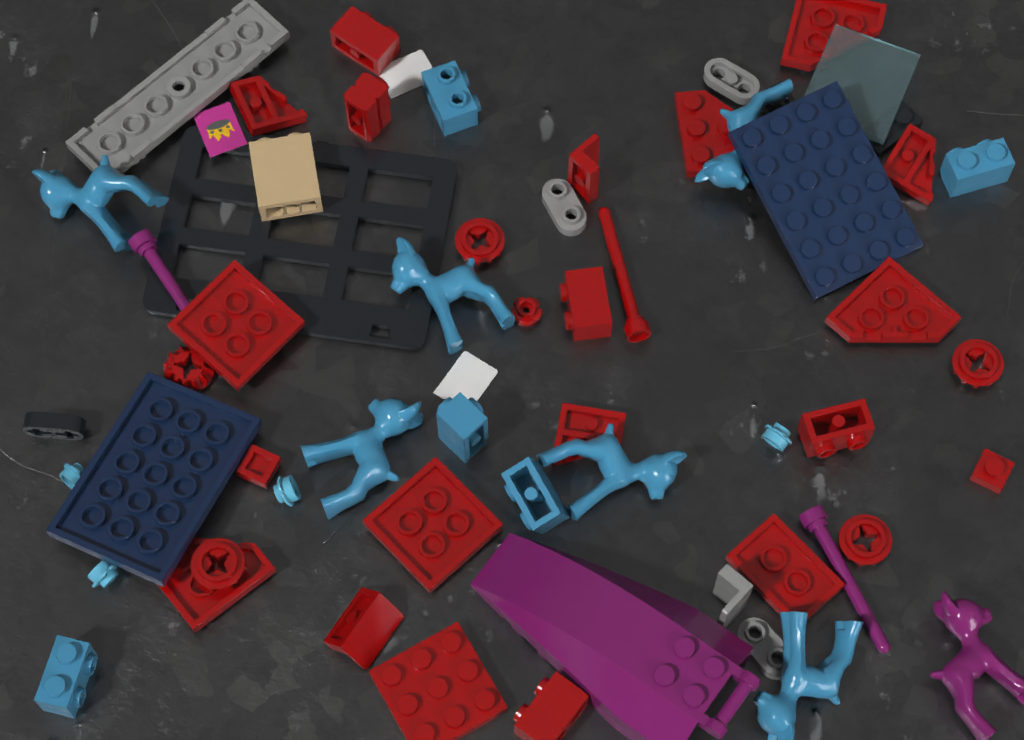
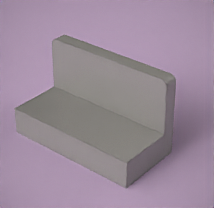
[712,564,753,628]

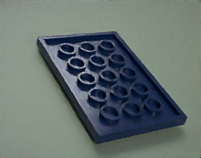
[727,81,924,301]
[46,372,262,587]

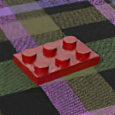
[725,513,845,621]

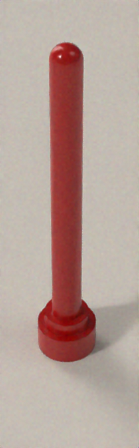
[598,207,652,343]

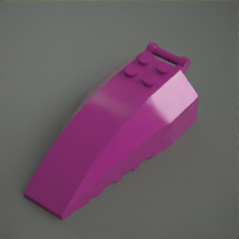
[470,533,761,740]

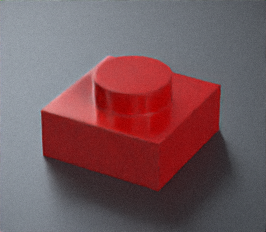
[236,444,282,489]
[969,448,1015,494]

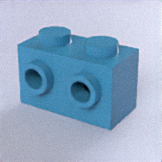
[421,60,481,136]
[939,138,1015,198]
[436,392,489,464]
[501,456,570,534]
[34,635,98,719]

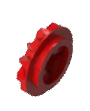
[455,218,505,266]
[951,339,1004,389]
[163,345,215,392]
[838,514,892,567]
[191,538,245,591]

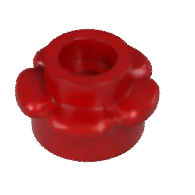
[511,297,542,327]

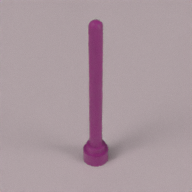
[128,229,190,311]
[799,505,891,654]

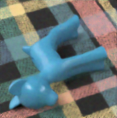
[695,78,793,191]
[31,155,169,252]
[391,237,515,355]
[300,398,424,521]
[536,423,687,521]
[753,611,863,740]

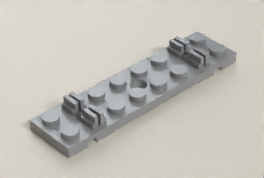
[65,0,290,174]

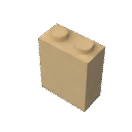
[248,132,323,222]

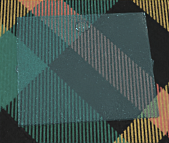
[804,24,921,145]

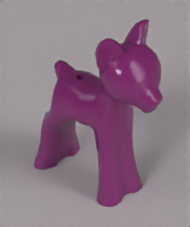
[930,591,1024,740]

